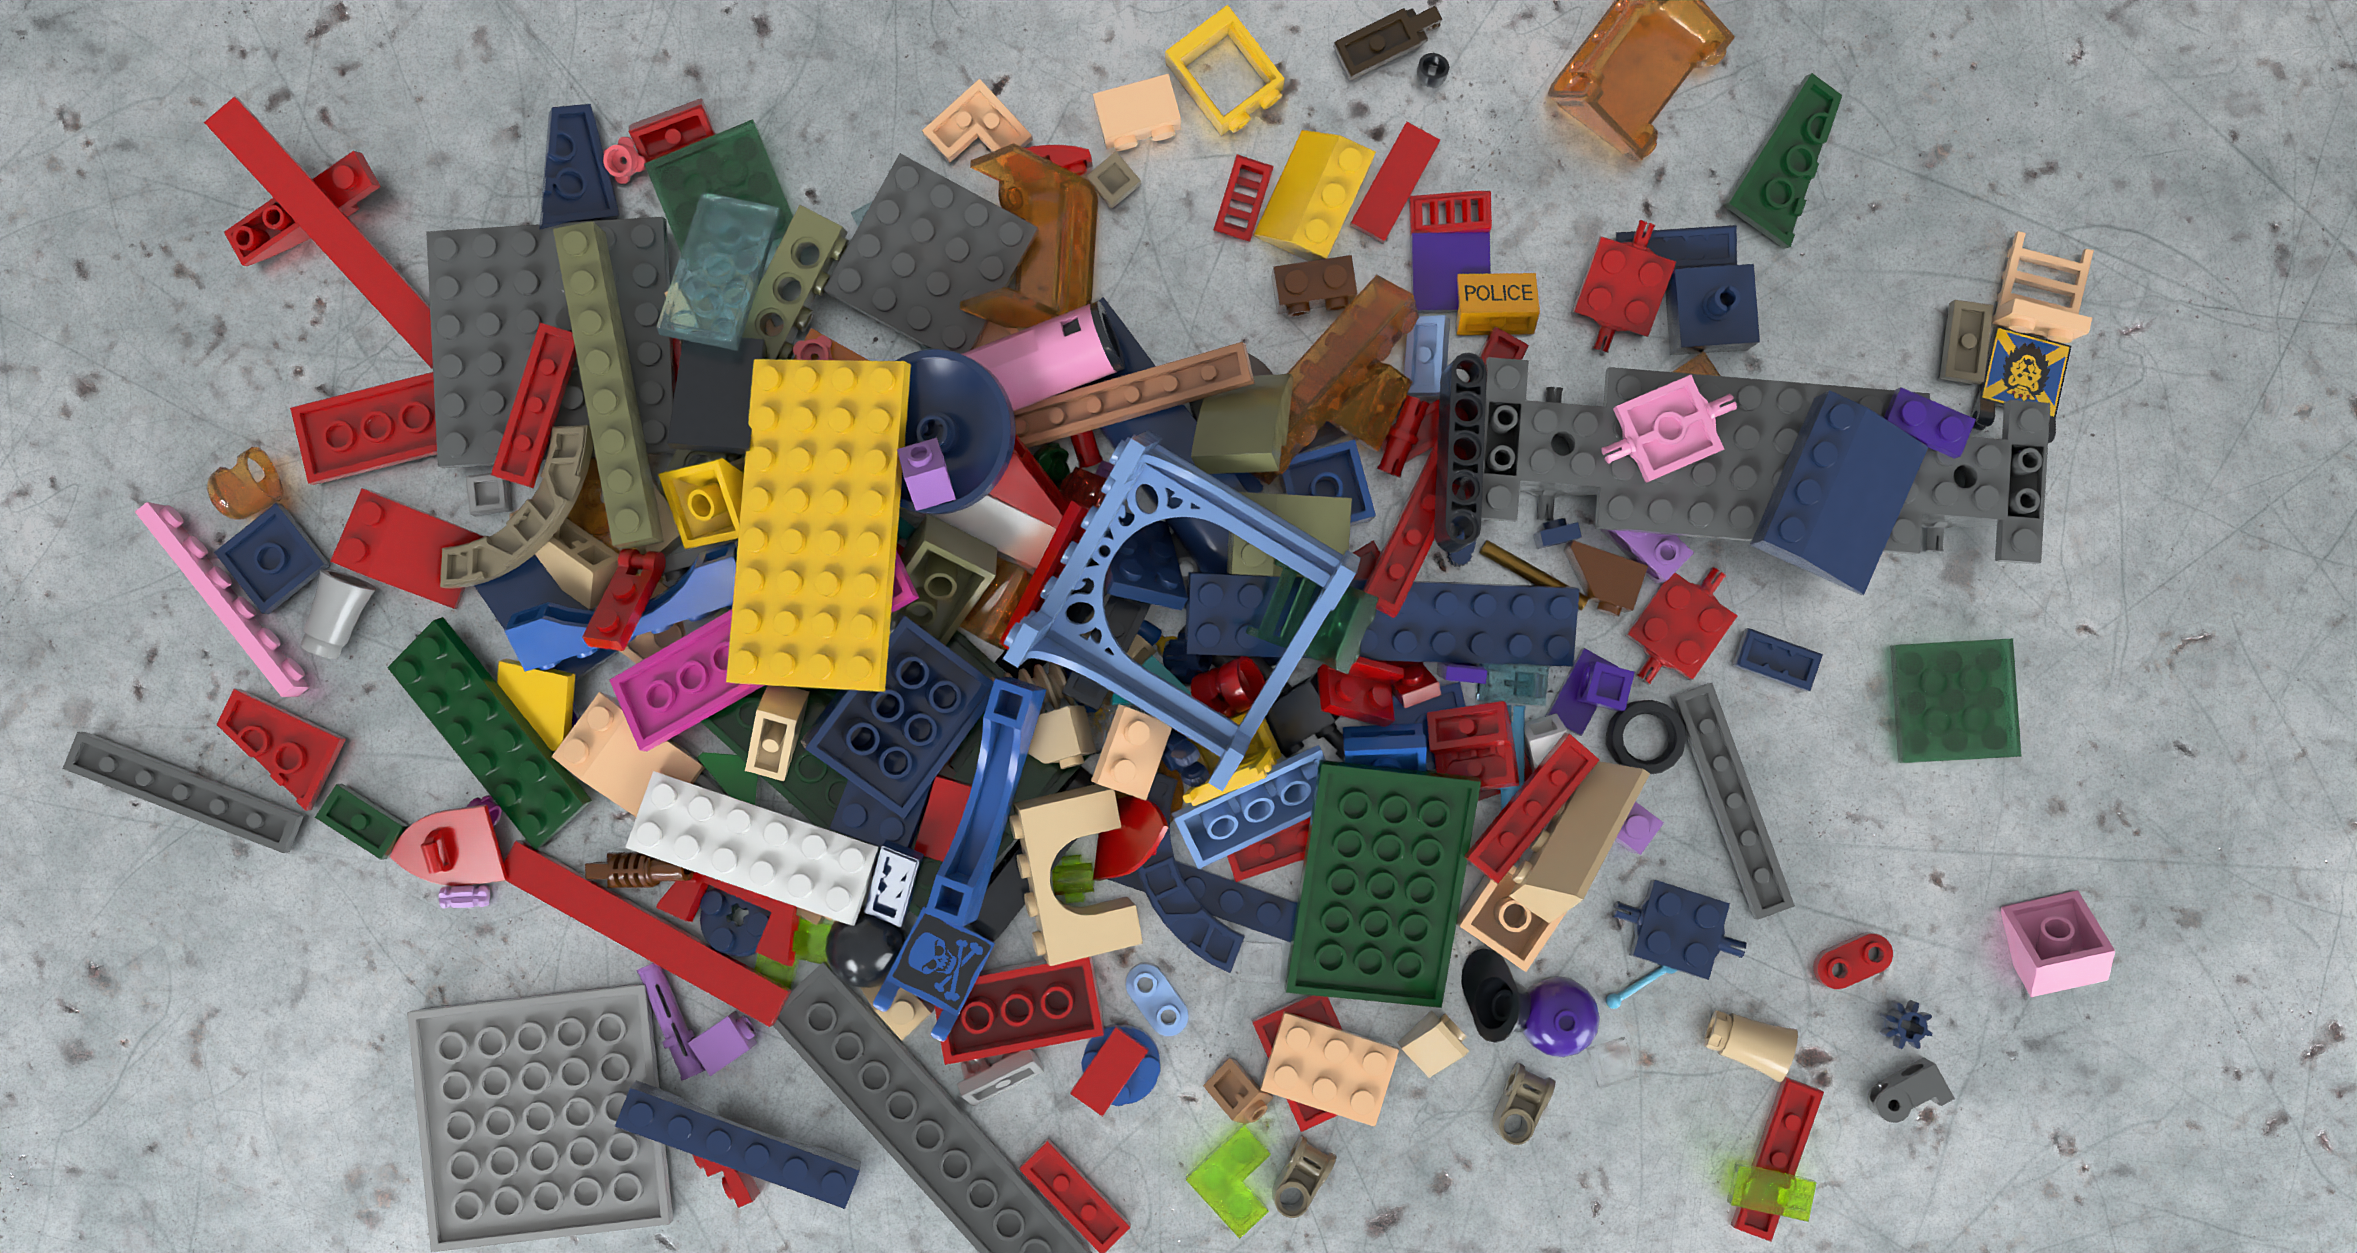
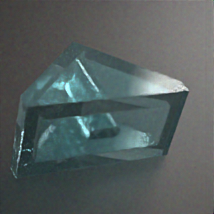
[1476,663,1549,706]

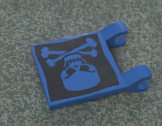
[873,907,995,1041]

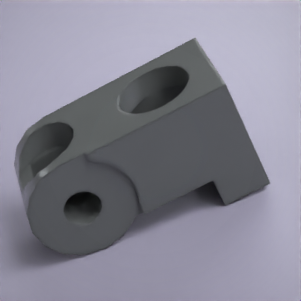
[1867,1057,1955,1123]

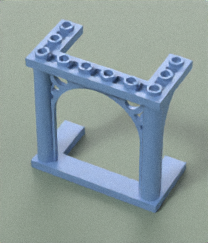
[1003,430,1361,792]

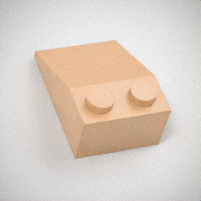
[552,692,705,817]

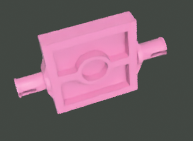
[1601,375,1737,483]

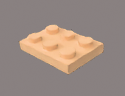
[1260,1011,1399,1127]

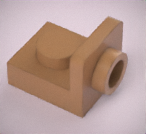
[1203,1058,1273,1124]

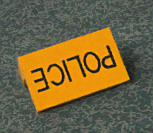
[1455,273,1540,335]

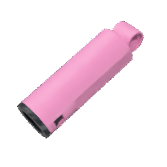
[962,301,1125,411]

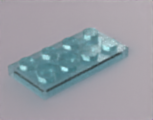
[657,192,781,351]

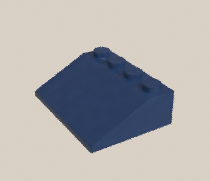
[1750,390,1928,595]
[800,612,994,819]

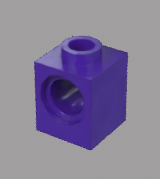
[1576,661,1635,711]

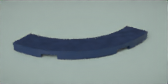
[1137,772,1245,973]

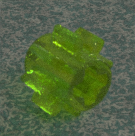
[1052,854,1095,904]

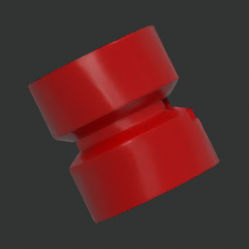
[1191,656,1265,718]

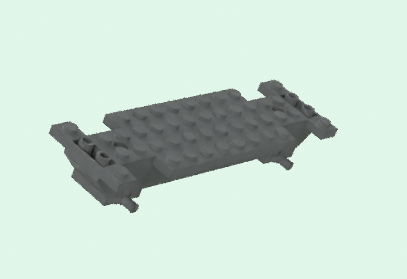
[1481,357,2050,564]

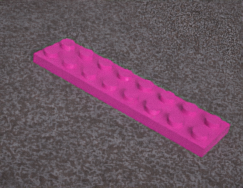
[609,550,919,752]

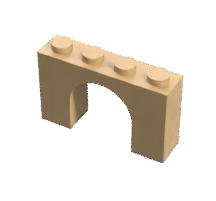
[1009,784,1143,966]

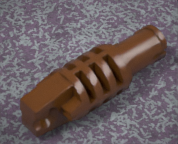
[585,852,694,888]

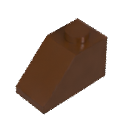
[1563,540,1648,617]

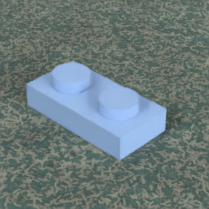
[1403,315,1450,397]

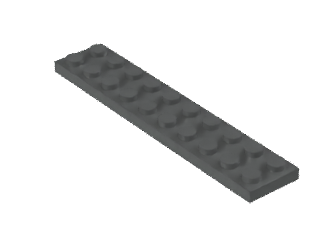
[773,961,1092,1253]

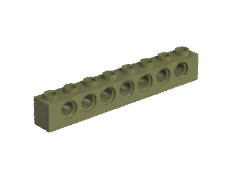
[657,205,849,492]

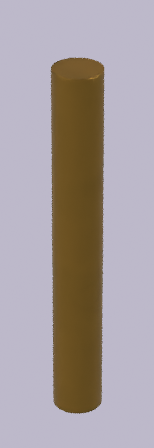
[1479,540,1589,611]

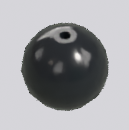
[825,905,908,988]

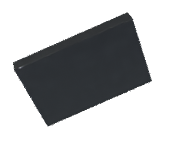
[667,333,766,454]

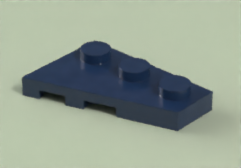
[539,104,620,230]

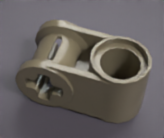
[1492,1063,1556,1145]
[1272,1135,1337,1218]

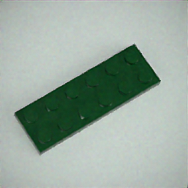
[387,617,592,850]

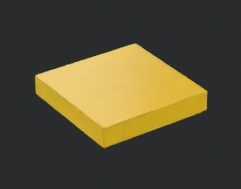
[497,658,576,751]

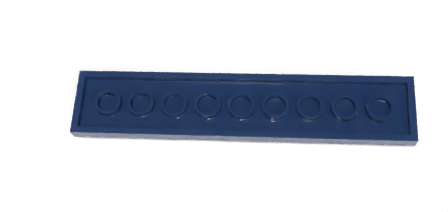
[1184,572,1579,667]

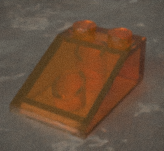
[959,557,1033,650]

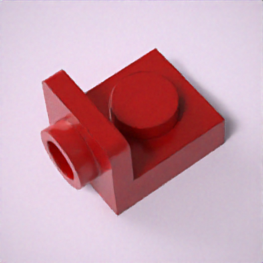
[1386,661,1441,708]

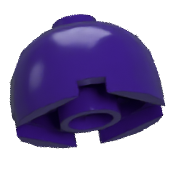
[1523,976,1600,1057]

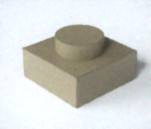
[1086,151,1141,209]

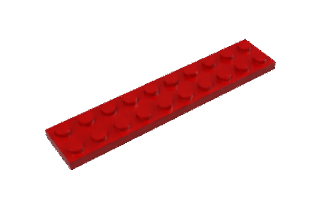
[290,324,682,485]

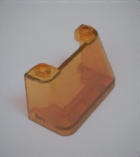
[1548,0,1735,160]

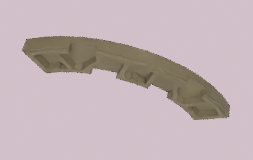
[440,425,593,589]

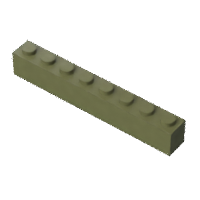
[553,221,664,549]

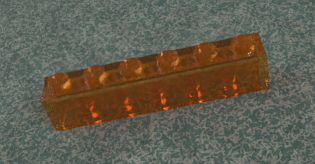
[1248,274,1419,485]

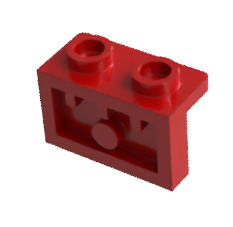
[1317,651,1404,727]

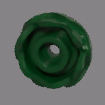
[1033,443,1070,490]

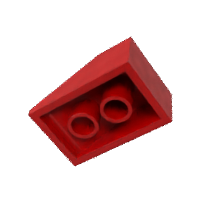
[330,488,485,609]

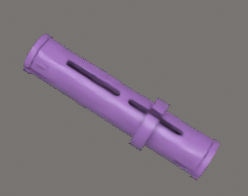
[636,963,705,1081]

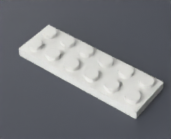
[625,771,881,925]

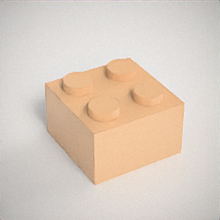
[1457,866,1567,972]

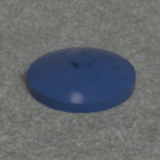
[895,349,1016,514]

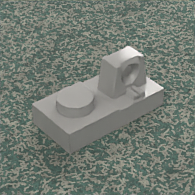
[957,1049,1044,1106]

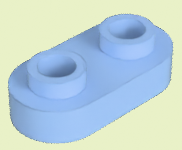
[1126,962,1188,1036]

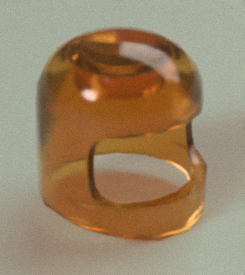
[207,447,284,520]

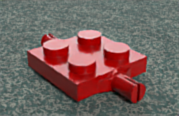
[1572,220,1676,353]
[1625,567,1738,685]

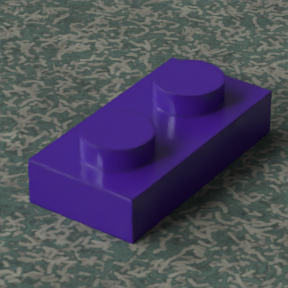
[1884,387,1976,459]

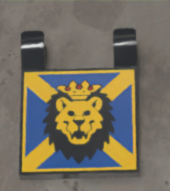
[1970,325,2072,443]

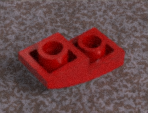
[1007,145,1093,180]
[692,1154,760,1208]

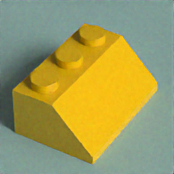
[1253,130,1376,261]

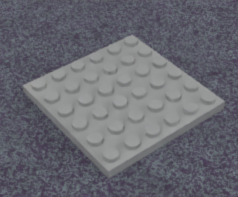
[407,984,673,1252]

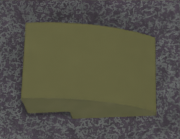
[1191,374,1294,474]

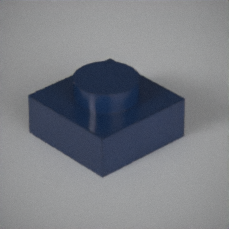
[1533,518,1582,549]

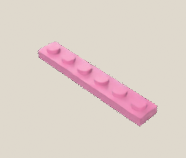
[135,502,310,697]

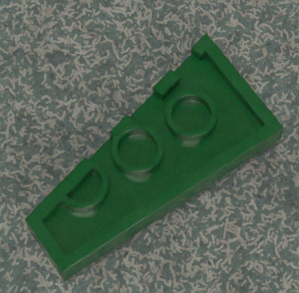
[1723,73,1843,249]

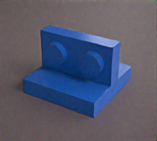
[1343,723,1427,771]

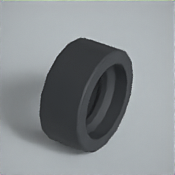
[1606,700,1687,774]

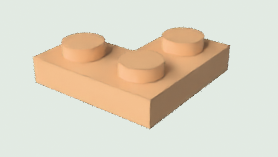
[922,79,1033,165]

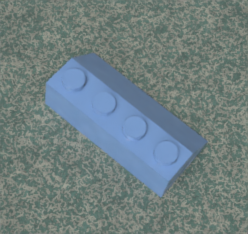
[1172,745,1326,869]

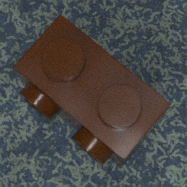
[1271,255,1358,317]

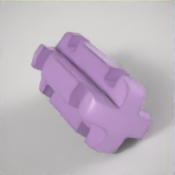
[439,885,490,908]

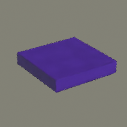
[1411,232,1491,313]

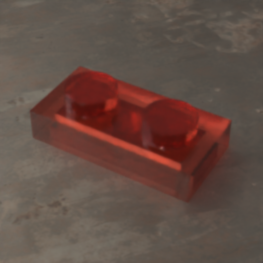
[1060,466,1107,509]

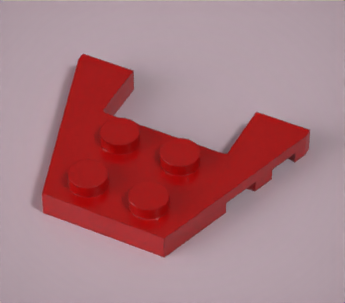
[656,872,800,967]

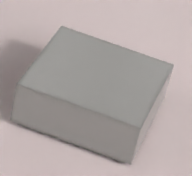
[466,473,513,516]

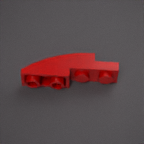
[224,151,381,266]

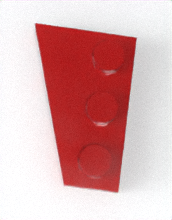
[216,689,346,811]

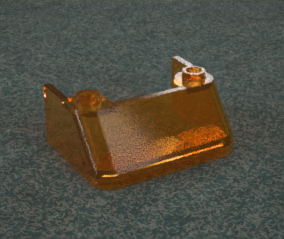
[959,143,1098,329]

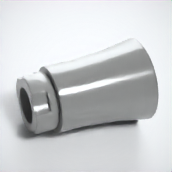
[301,568,376,659]

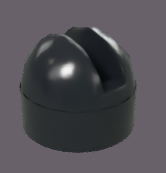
[1417,53,1450,88]

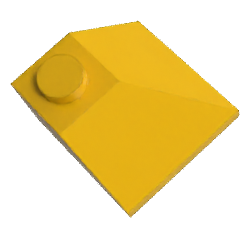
[658,458,744,549]

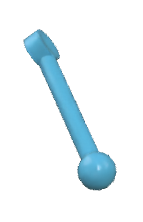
[1606,966,1677,1009]

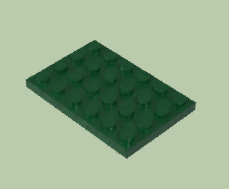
[1284,760,1481,1008]

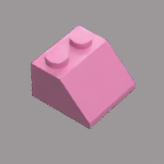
[2001,890,2115,997]

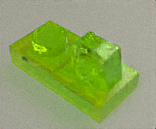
[1727,1162,1817,1222]

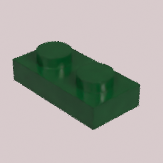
[315,784,408,860]

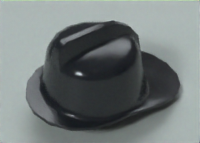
[1461,948,1532,1043]

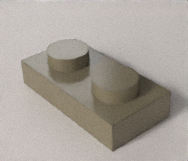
[1940,300,1994,384]

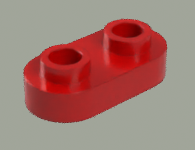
[1813,932,1893,989]

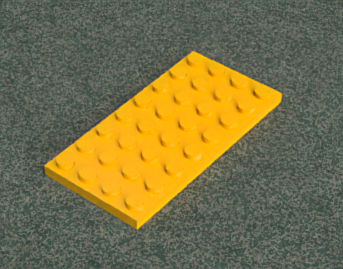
[726,359,911,692]

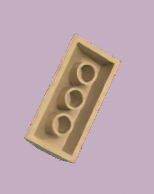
[1509,761,1650,923]

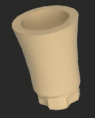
[1704,1010,1798,1082]

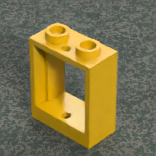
[1165,5,1285,136]

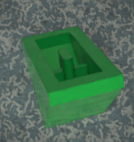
[697,752,763,807]

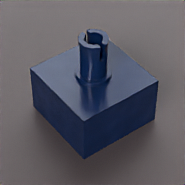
[1665,264,1760,355]

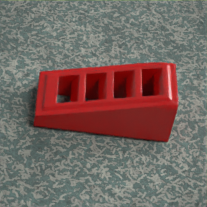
[1213,154,1274,242]
[1409,190,1492,236]

